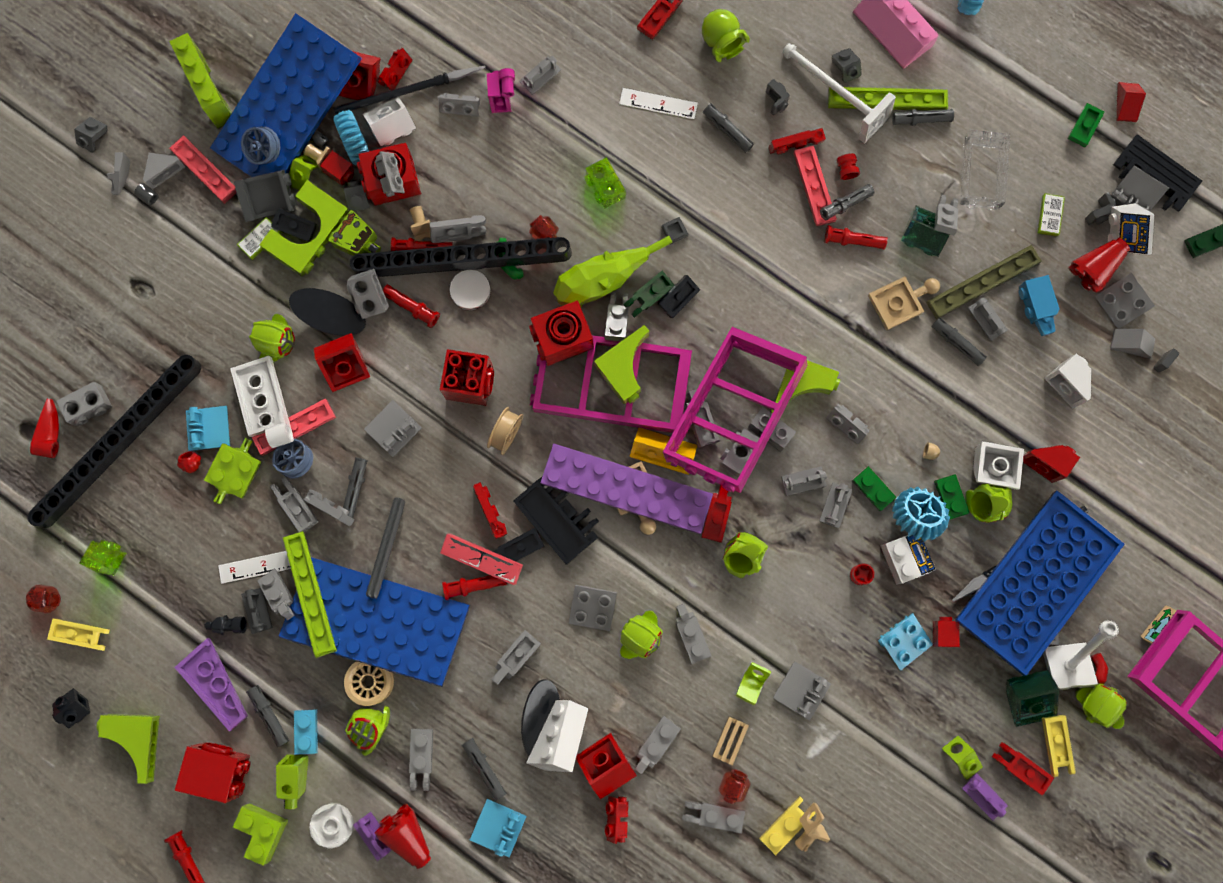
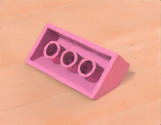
[853,0,939,69]

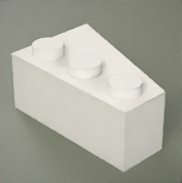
[526,700,588,772]

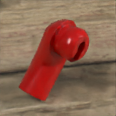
[1091,653,1109,685]

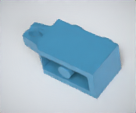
[1018,275,1060,336]

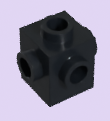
[52,688,90,728]

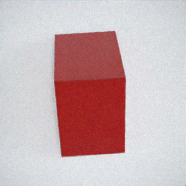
[1116,82,1146,122]

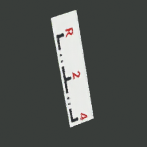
[619,88,698,119]
[218,551,291,584]

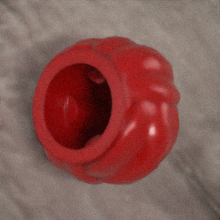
[177,451,201,473]

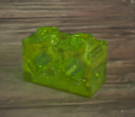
[584,157,626,208]
[79,539,127,575]

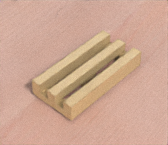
[712,716,749,766]

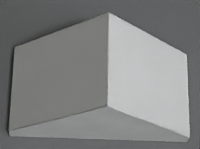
[143,153,185,190]
[1110,329,1155,359]

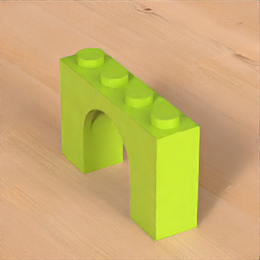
[169,33,232,129]
[259,180,349,277]

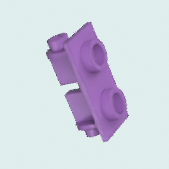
[962,773,1008,821]
[353,812,392,861]

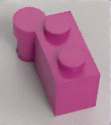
[487,68,515,113]

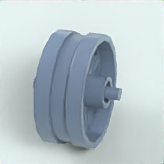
[241,127,280,164]
[272,439,314,479]

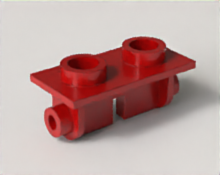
[378,48,412,90]
[605,796,629,844]

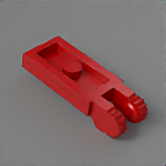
[637,0,683,40]
[992,742,1055,796]

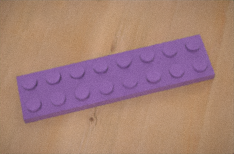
[541,443,713,534]

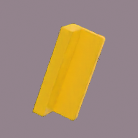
[630,428,697,475]

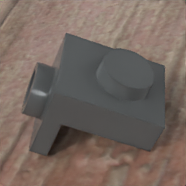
[832,48,862,83]
[766,79,790,115]
[74,117,107,152]
[344,180,370,212]
[1085,192,1117,225]

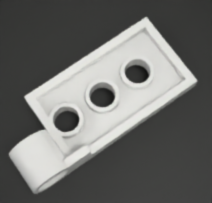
[230,356,294,448]

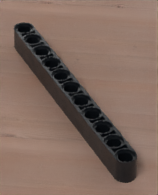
[350,237,572,277]
[27,354,201,528]

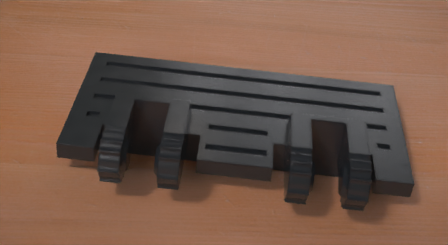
[1113,134,1202,212]
[513,476,599,565]

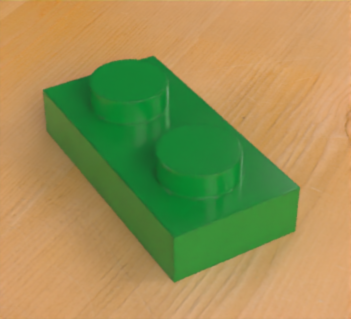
[1067,103,1105,148]
[852,466,897,511]
[934,474,970,520]

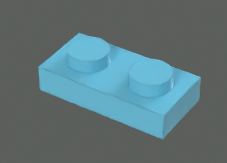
[294,709,318,755]

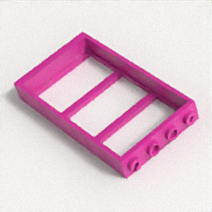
[663,327,808,493]
[530,331,692,433]
[1127,610,1223,758]

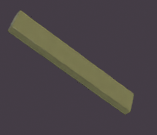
[926,245,1042,320]

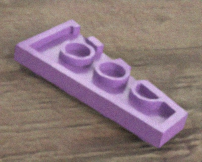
[174,638,248,731]

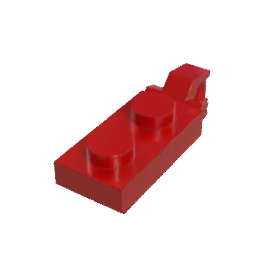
[768,128,826,155]
[473,482,507,539]
[701,484,732,543]

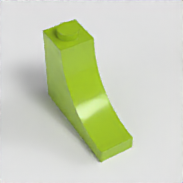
[594,325,650,404]
[770,360,840,414]
[97,714,160,784]

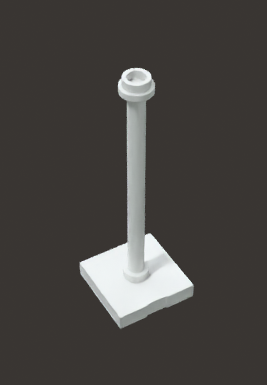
[782,43,896,144]
[1043,621,1118,691]

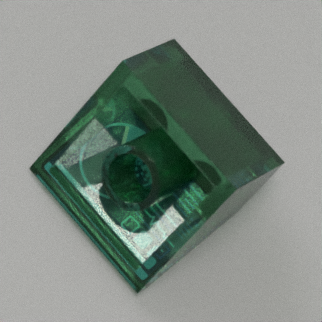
[901,205,950,257]
[1006,670,1059,727]

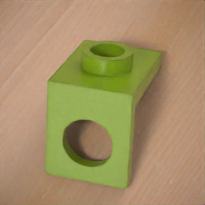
[289,154,318,190]
[735,662,771,705]
[942,736,983,780]

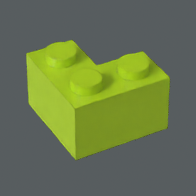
[233,803,288,866]

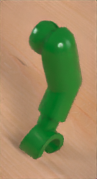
[497,238,524,280]

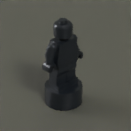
[204,615,247,635]

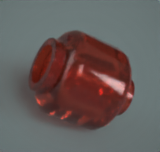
[529,215,559,239]
[26,584,61,613]
[719,769,750,804]

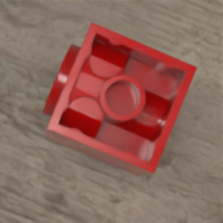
[357,142,421,206]
[529,300,594,366]
[440,349,494,406]
[174,742,251,803]

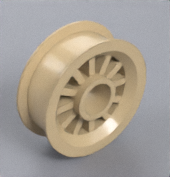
[487,407,523,455]
[344,661,394,706]

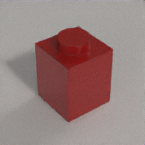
[320,150,354,186]
[933,617,960,647]

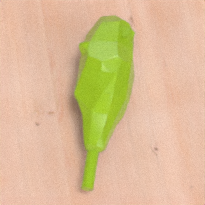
[553,236,672,307]

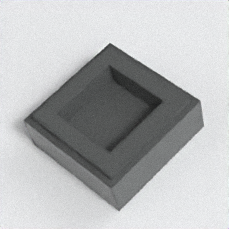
[661,217,688,244]
[1153,348,1179,372]

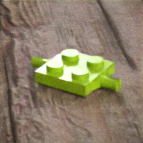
[204,437,262,504]

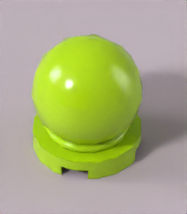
[701,9,750,62]

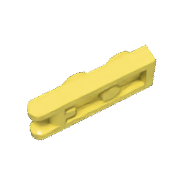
[47,618,110,651]
[1042,715,1075,777]
[759,797,815,855]

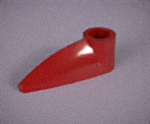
[30,398,59,458]

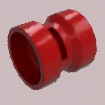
[836,153,860,180]
[850,563,874,586]

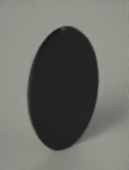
[289,288,366,336]
[521,679,560,756]

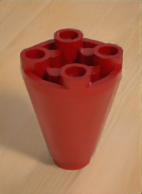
[1068,238,1130,293]
[375,804,431,869]

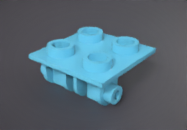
[186,406,230,451]
[878,613,933,671]
[470,799,527,857]

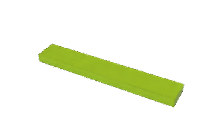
[828,87,948,111]
[283,531,337,658]

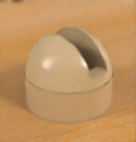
[923,442,940,460]

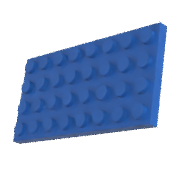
[210,13,362,177]
[955,490,1125,676]
[279,557,470,687]

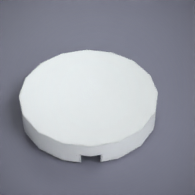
[450,270,491,310]
[309,803,354,849]

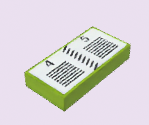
[1037,193,1065,237]
[237,218,281,260]

